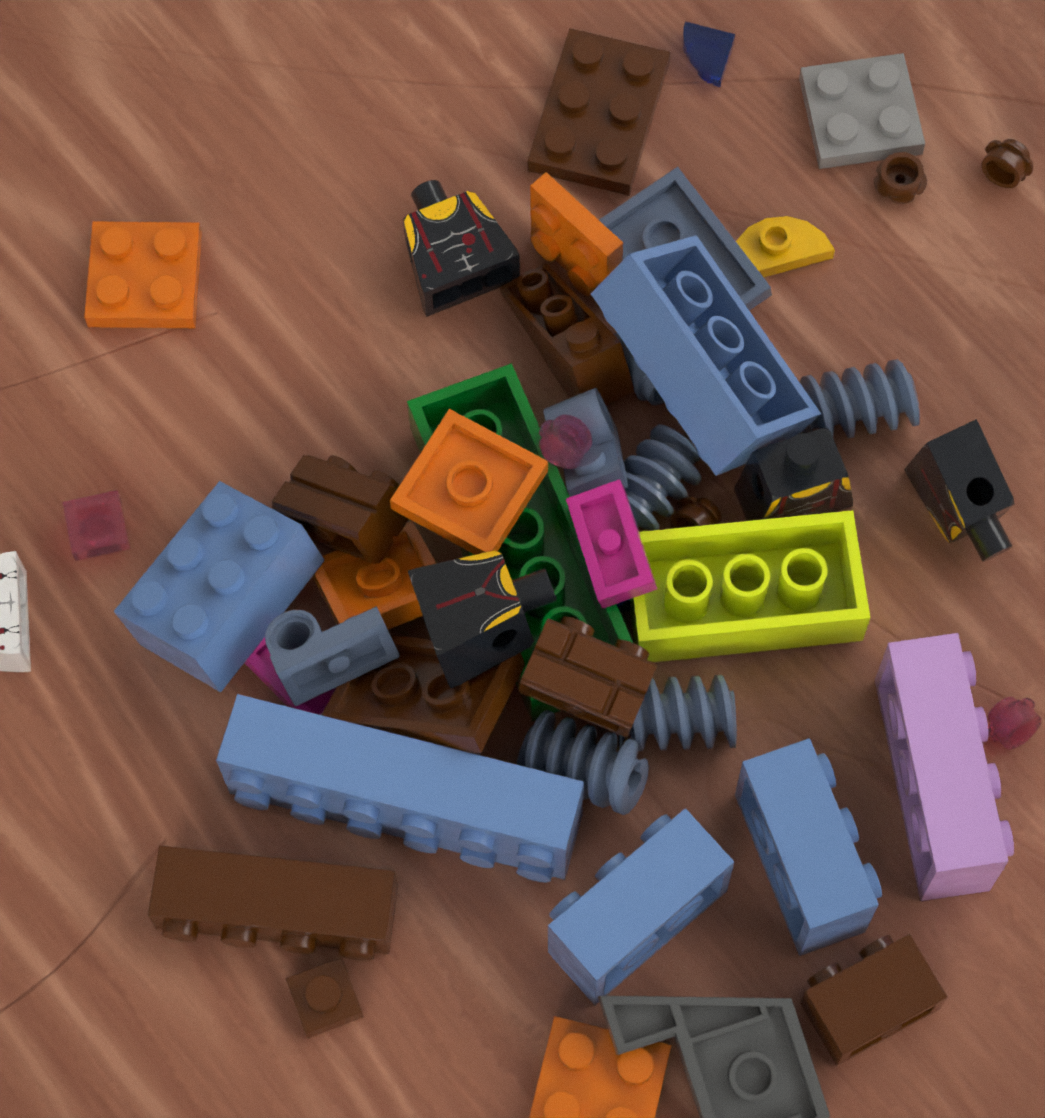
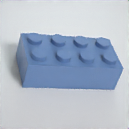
[591,235,821,476]

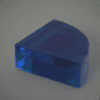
[682,21,735,87]

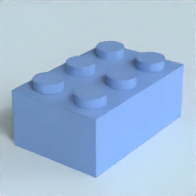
[114,481,325,692]
[735,738,882,956]
[548,808,734,1006]

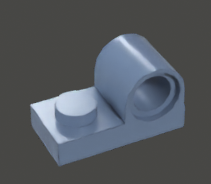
[543,388,628,497]
[265,606,400,706]

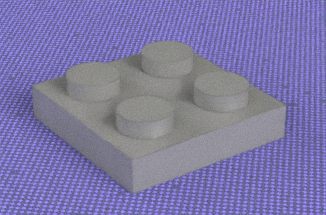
[799,53,925,169]

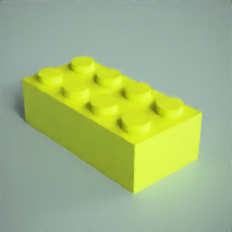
[629,510,870,662]

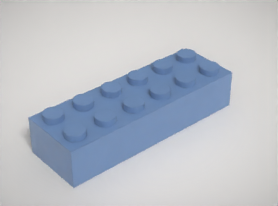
[216,694,584,883]

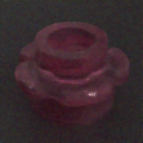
[539,414,592,469]
[987,696,1042,750]

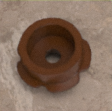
[981,139,1033,188]
[874,152,927,204]
[670,496,722,529]

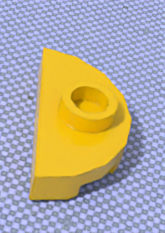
[736,216,835,278]

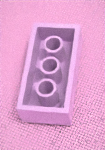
[875,633,1014,901]

